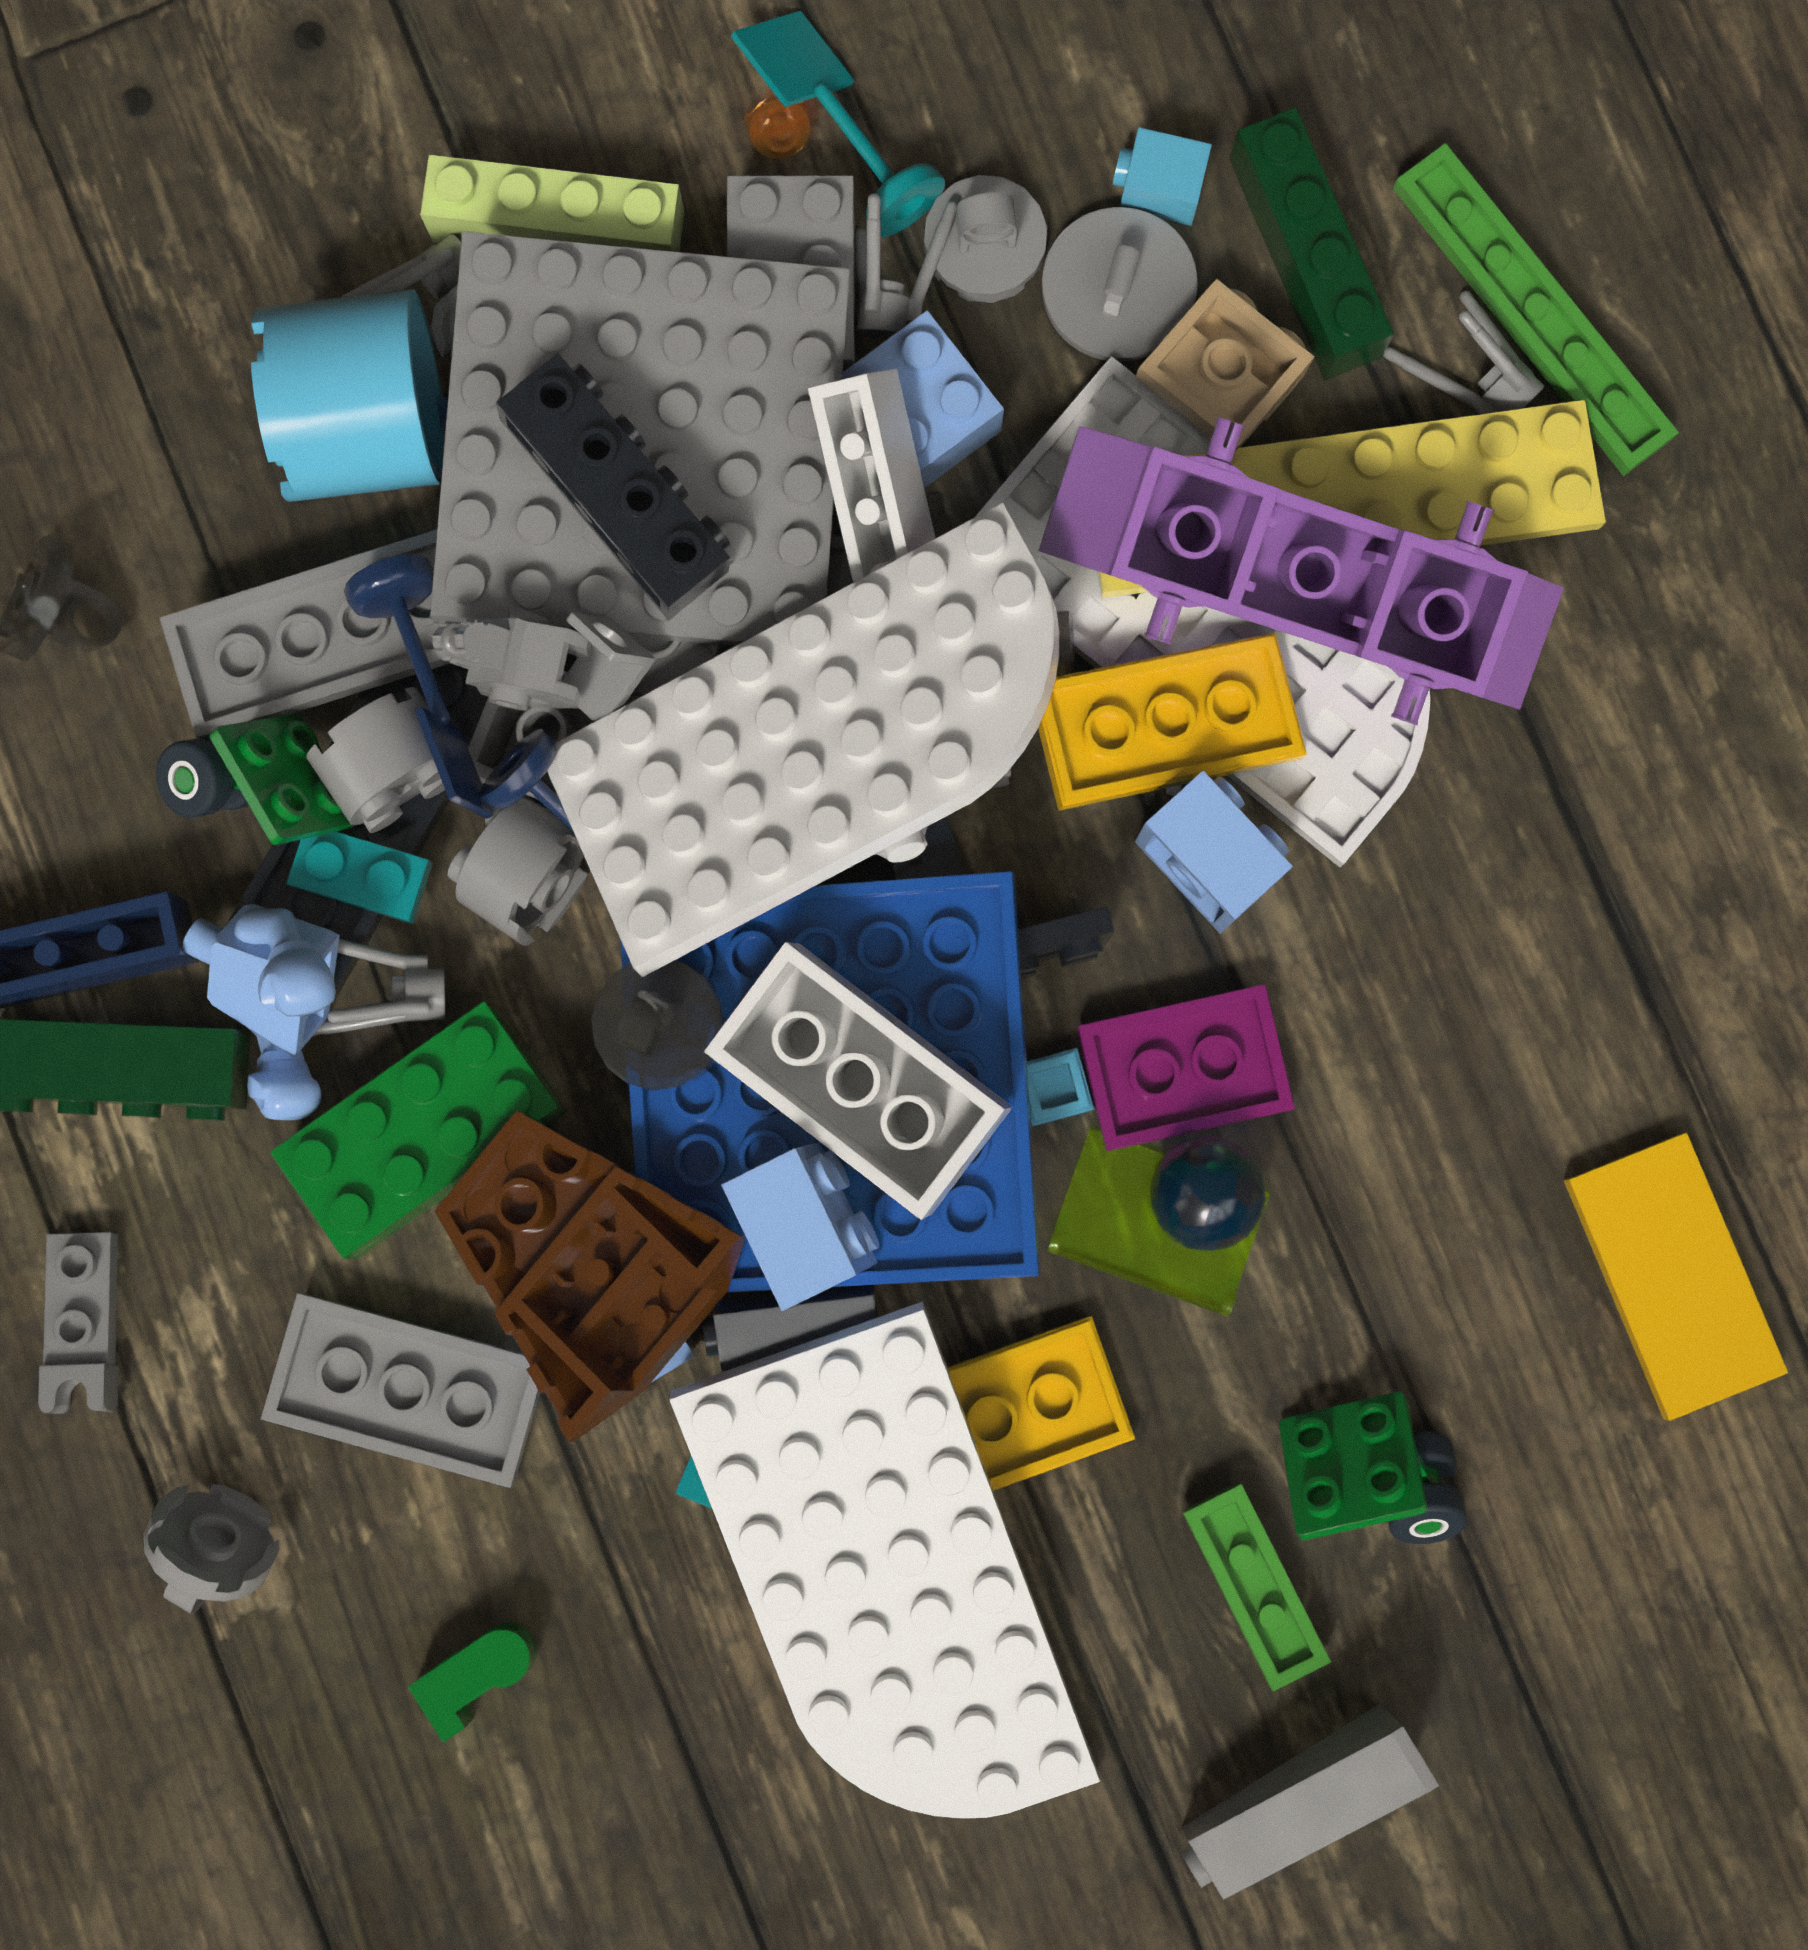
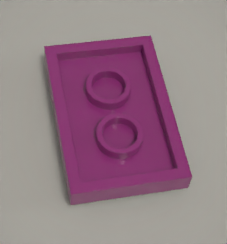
[1077,984,1295,1152]

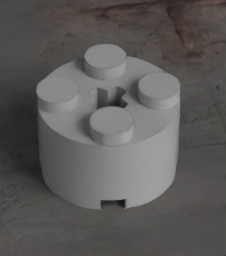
[307,687,445,833]
[447,796,588,946]

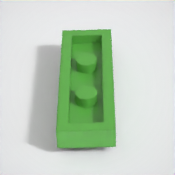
[1181,1482,1331,1692]

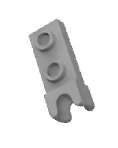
[38,1232,119,1414]

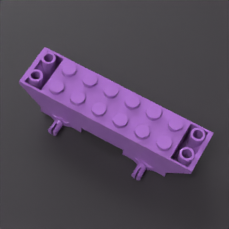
[1038,417,1564,725]

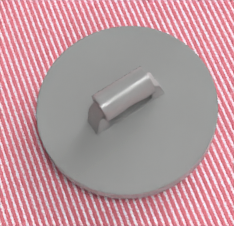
[1042,207,1197,362]

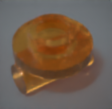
[744,96,810,159]

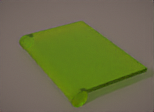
[1047,1128,1270,1317]

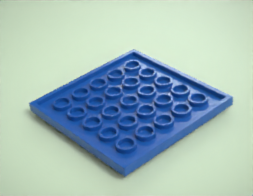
[620,872,1041,1292]

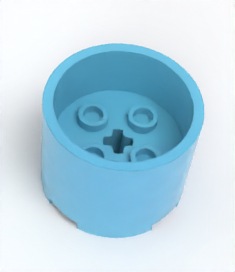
[251,289,445,502]

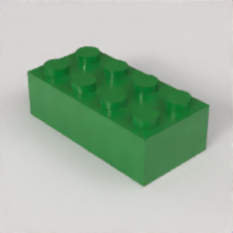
[269,1001,568,1259]

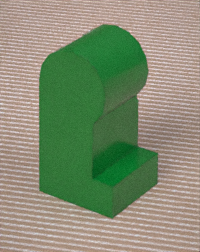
[408,1623,537,1743]

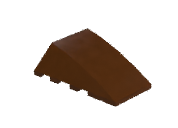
[434,1111,746,1442]

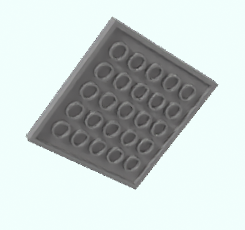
[430,231,850,646]

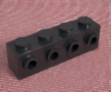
[496,353,731,621]

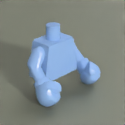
[182,904,340,1120]

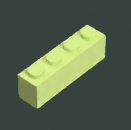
[420,155,685,252]

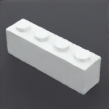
[808,368,936,583]

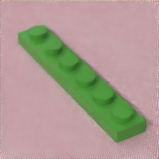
[1392,143,1679,477]

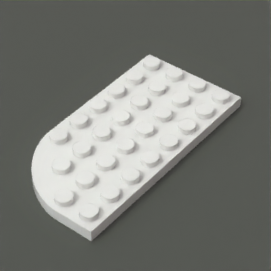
[974,356,1430,867]
[547,503,1059,977]
[669,1302,1100,1818]

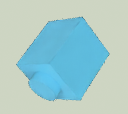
[1112,127,1212,226]

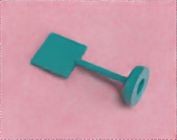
[731,11,945,238]

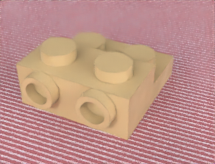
[1135,279,1315,451]

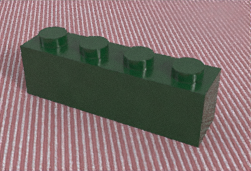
[1229,107,1394,381]
[0,1019,251,1121]

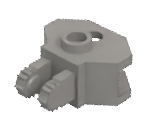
[431,609,591,710]

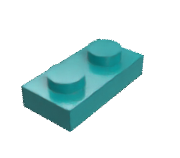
[286,832,433,924]

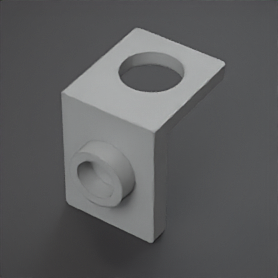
[561,612,656,722]

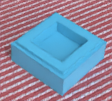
[1027,1048,1094,1127]

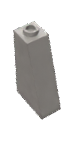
[1181,1704,1439,1900]

